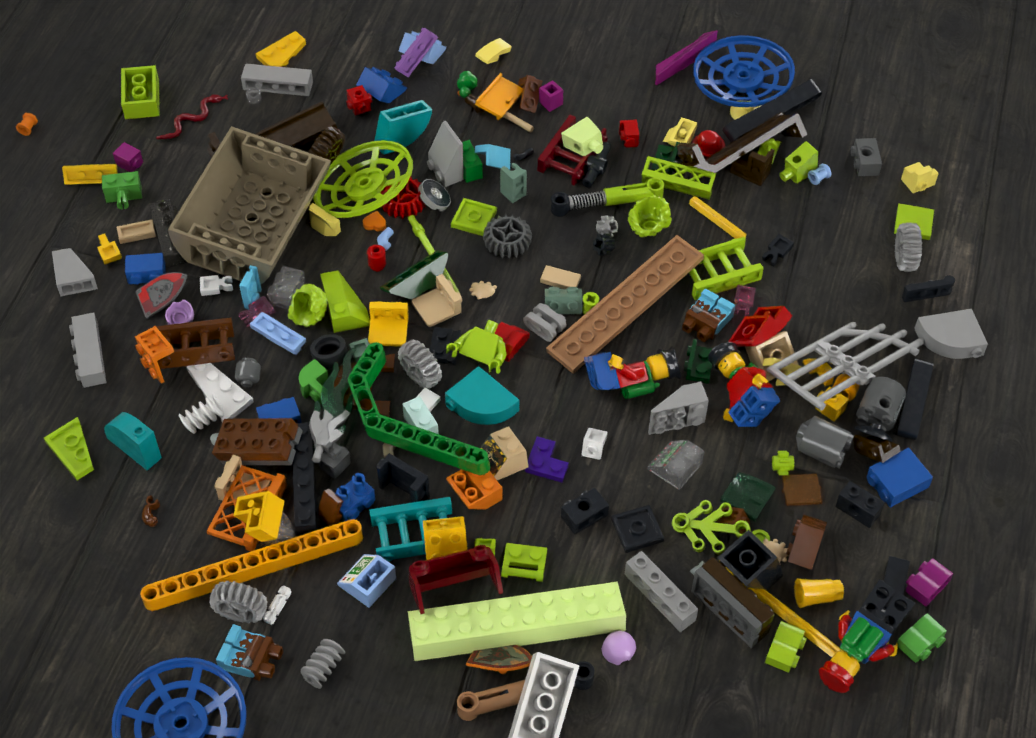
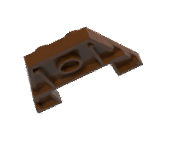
[332,354,395,417]

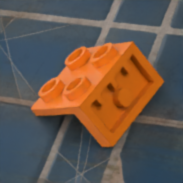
[135,326,174,384]

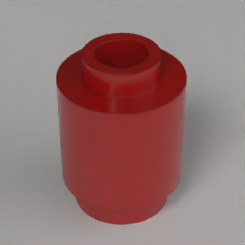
[367,245,386,271]

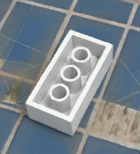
[508,652,579,738]

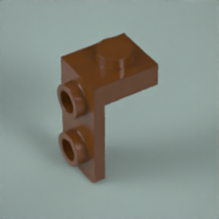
[518,75,543,113]

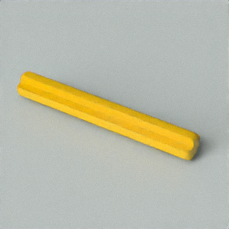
[689,196,747,239]

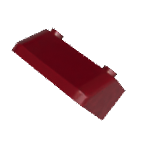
[409,545,503,614]

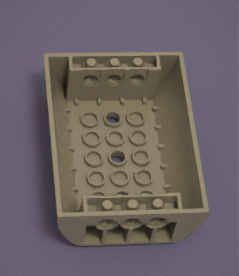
[168,126,331,284]

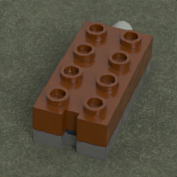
[210,418,302,465]

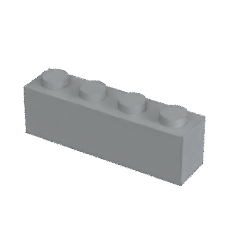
[241,64,313,96]
[69,313,107,388]

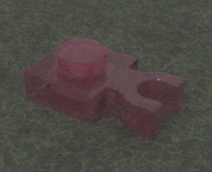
[734,285,756,316]
[238,296,275,327]

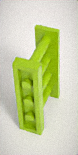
[689,237,764,300]

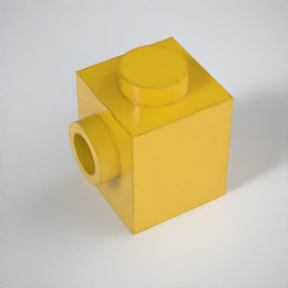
[815,386,849,422]

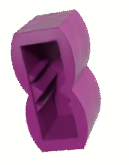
[906,558,953,607]

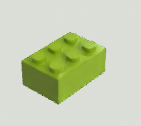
[121,65,160,119]

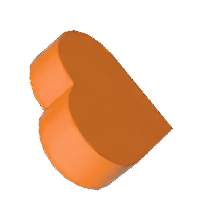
[363,211,386,231]

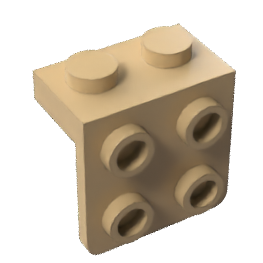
[412,274,463,327]
[215,455,271,501]

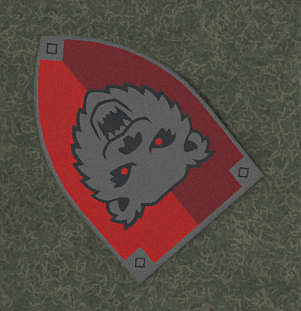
[135,272,188,319]

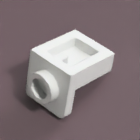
[582,428,608,460]

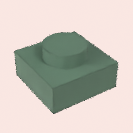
[349,338,369,362]

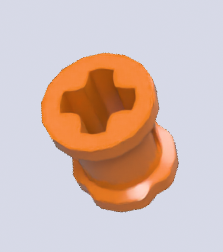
[16,113,38,136]

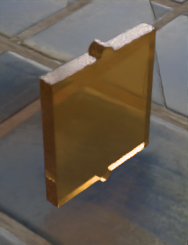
[782,474,822,506]

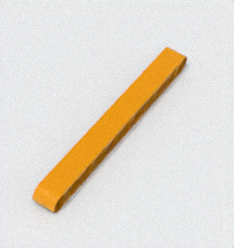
[141,519,363,611]

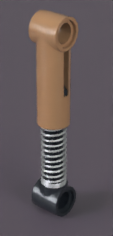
[457,661,594,721]

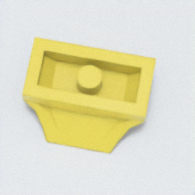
[663,117,697,146]
[309,203,341,236]

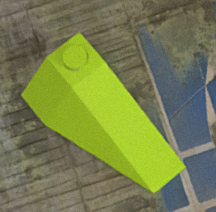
[320,271,370,333]

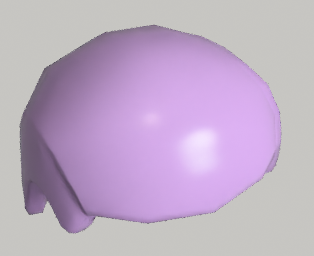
[165,300,194,325]
[601,630,636,665]

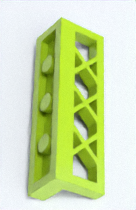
[642,156,716,200]

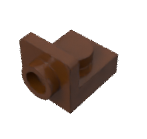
[715,507,750,534]

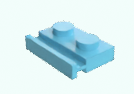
[239,265,262,310]

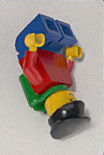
[708,342,780,427]
[584,346,681,399]

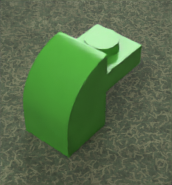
[299,359,329,406]

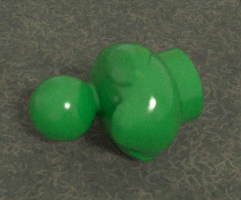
[457,71,478,98]

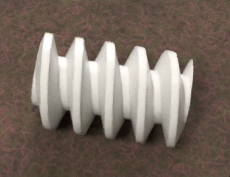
[179,394,224,434]

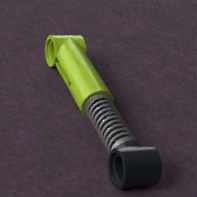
[551,178,664,217]

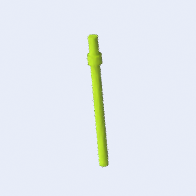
[408,215,460,293]

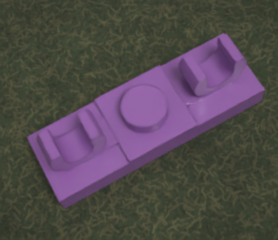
[395,28,438,77]

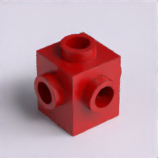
[346,85,372,115]

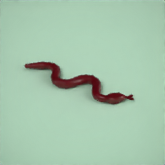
[156,94,228,139]

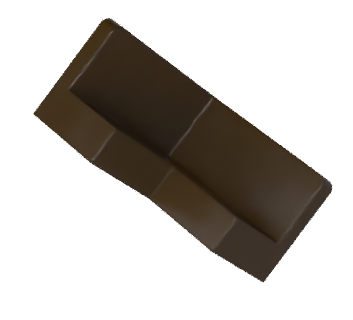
[730,149,775,186]

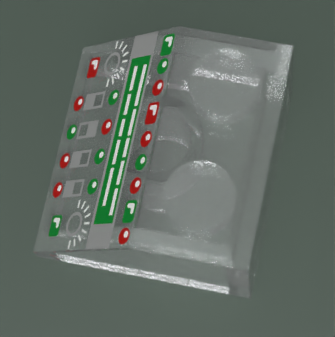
[647,440,704,490]

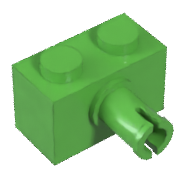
[102,171,142,209]

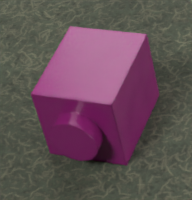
[539,80,563,112]
[113,142,143,172]

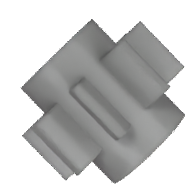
[596,215,618,238]

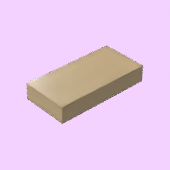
[117,219,156,244]
[540,265,581,289]

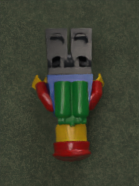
[819,579,915,693]

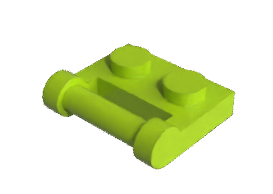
[501,543,547,582]

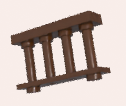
[156,317,235,369]

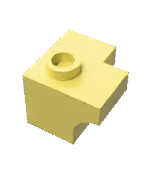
[901,162,938,193]

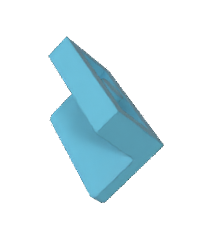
[475,144,510,170]

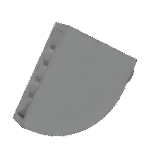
[914,309,988,359]

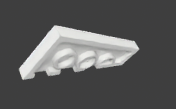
[187,363,254,423]

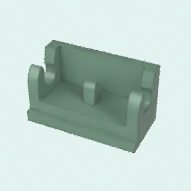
[500,163,527,203]

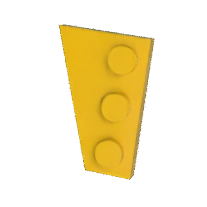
[256,31,306,67]

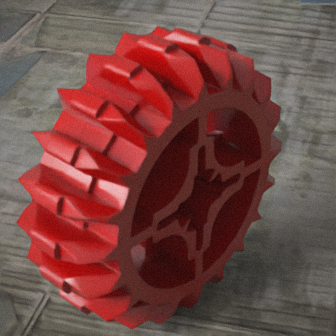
[380,176,426,219]

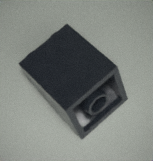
[718,530,783,590]

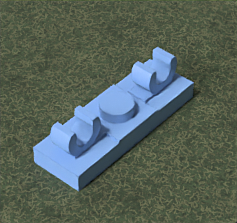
[250,312,306,355]

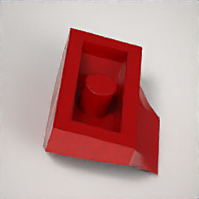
[495,322,530,362]

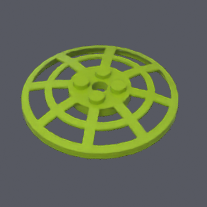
[313,140,413,218]

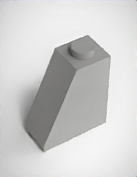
[52,248,98,296]

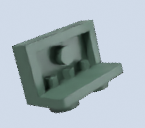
[545,287,582,314]

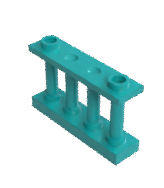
[369,497,452,562]

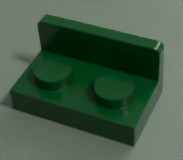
[651,142,680,175]
[684,339,712,384]

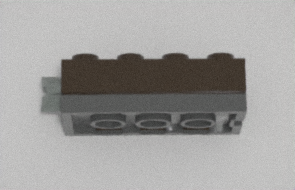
[690,557,774,648]

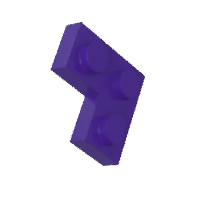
[525,436,569,483]

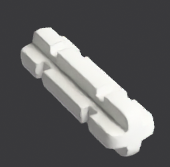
[263,586,291,625]

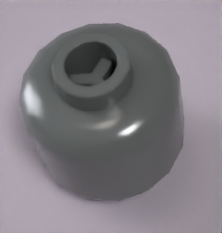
[235,358,261,387]

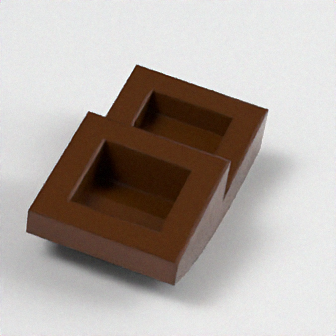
[319,489,343,527]

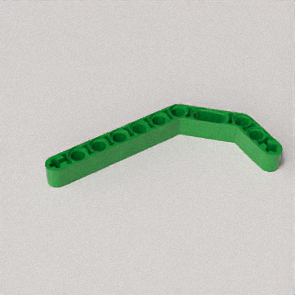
[348,342,490,475]

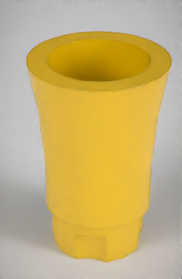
[794,578,844,608]

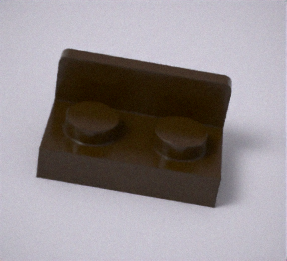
[853,435,901,463]

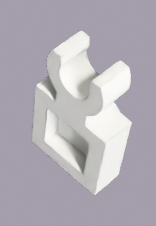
[200,275,233,296]

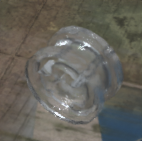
[246,88,262,104]

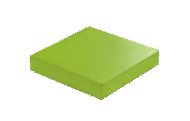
[451,198,497,236]
[894,203,934,240]

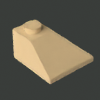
[745,331,798,381]

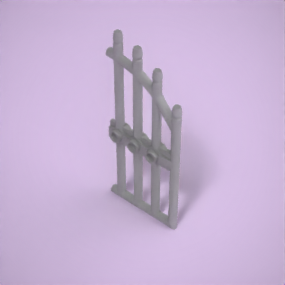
[766,322,925,411]

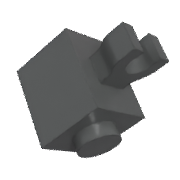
[319,441,351,479]

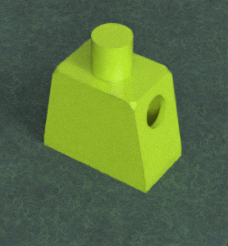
[779,141,818,183]

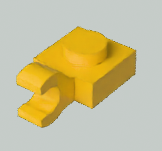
[97,233,122,265]

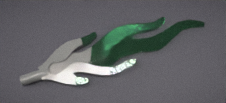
[309,348,356,463]

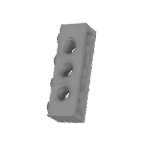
[625,551,698,632]

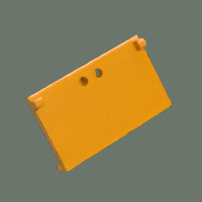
[475,73,524,120]

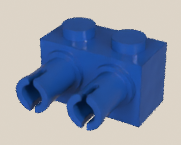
[335,473,375,522]

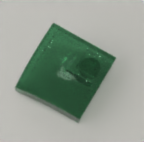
[720,472,776,521]

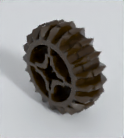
[309,126,345,165]

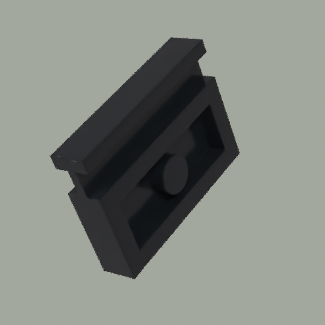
[429,327,461,365]

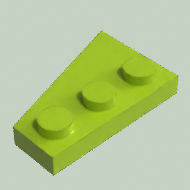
[44,417,94,480]

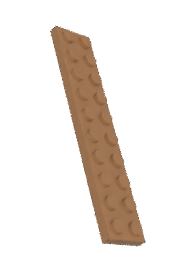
[546,235,704,374]

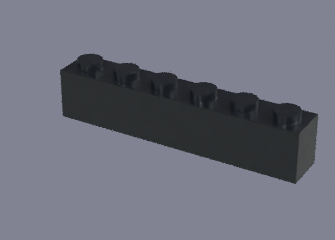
[293,422,317,537]

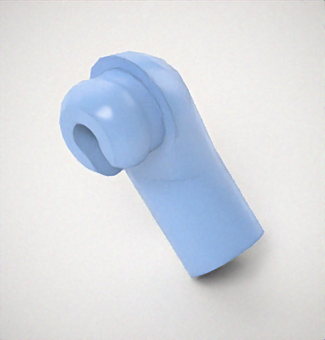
[377,227,394,251]

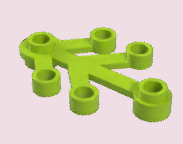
[672,500,751,555]

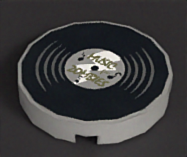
[418,179,451,211]

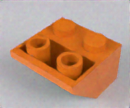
[446,469,502,510]

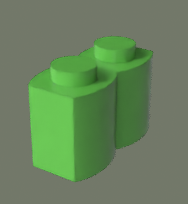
[897,613,947,663]

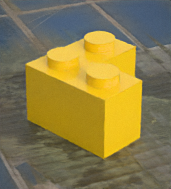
[233,491,284,542]

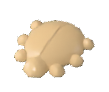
[469,281,497,299]
[763,539,789,563]

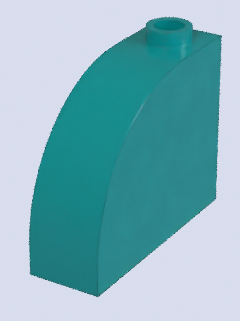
[374,100,432,155]
[445,366,520,425]
[104,412,162,470]

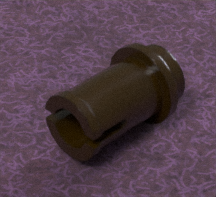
[465,94,485,113]

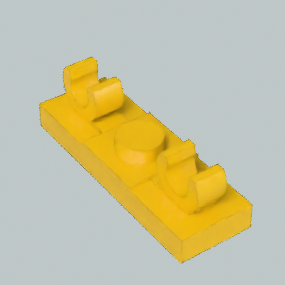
[62,164,118,185]

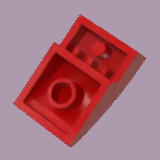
[728,306,792,347]

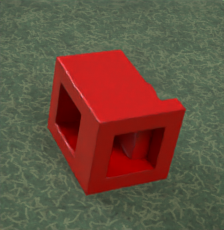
[619,120,639,147]

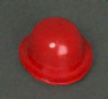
[692,130,725,157]

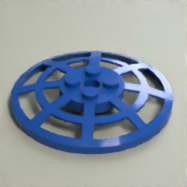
[693,36,795,107]
[112,657,246,738]

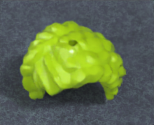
[628,195,672,237]
[288,284,328,328]

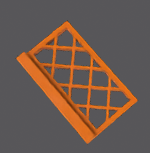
[207,465,287,551]

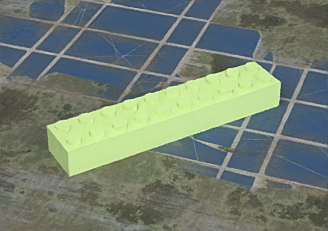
[408,582,626,661]

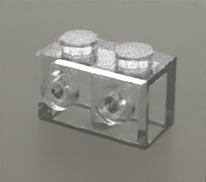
[267,266,305,310]

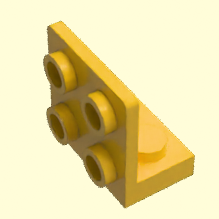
[423,516,467,560]

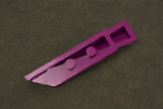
[655,30,718,85]

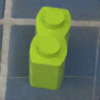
[765,621,807,673]

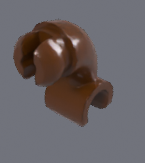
[142,495,160,527]

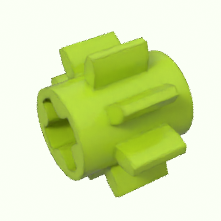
[772,451,794,475]

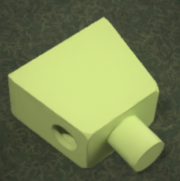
[561,117,603,156]

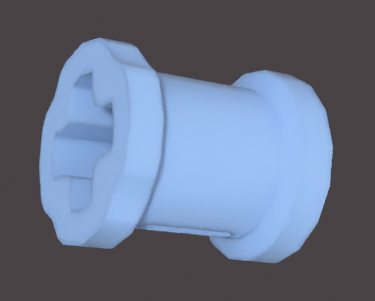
[808,163,831,185]

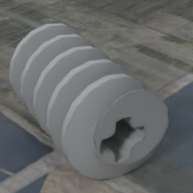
[301,639,345,689]

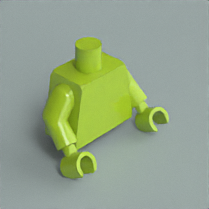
[446,320,507,374]

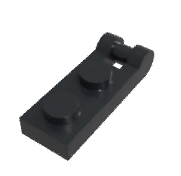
[902,275,955,302]

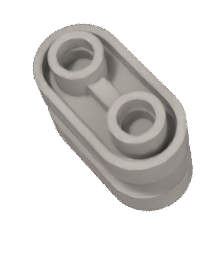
[523,303,567,342]

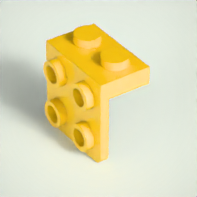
[368,301,409,346]

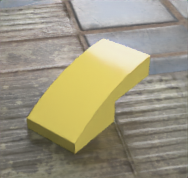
[475,38,512,64]

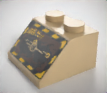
[481,426,528,480]

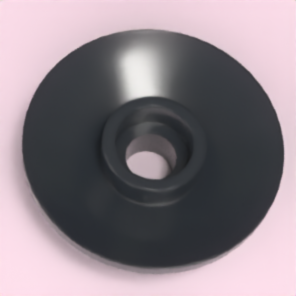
[854,422,892,442]

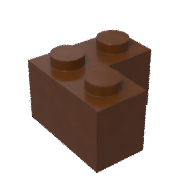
[786,515,827,570]

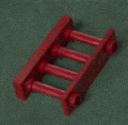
[537,115,608,186]

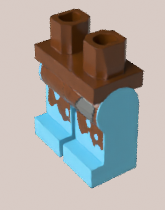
[682,288,736,342]
[216,624,283,681]

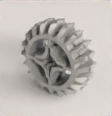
[894,223,922,272]
[398,339,442,389]
[209,581,268,624]

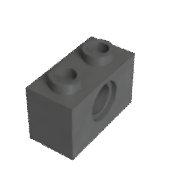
[851,138,882,176]

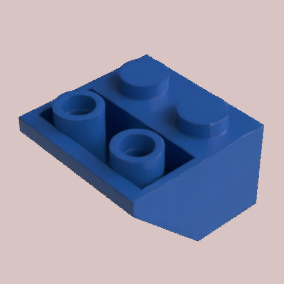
[356,67,407,103]

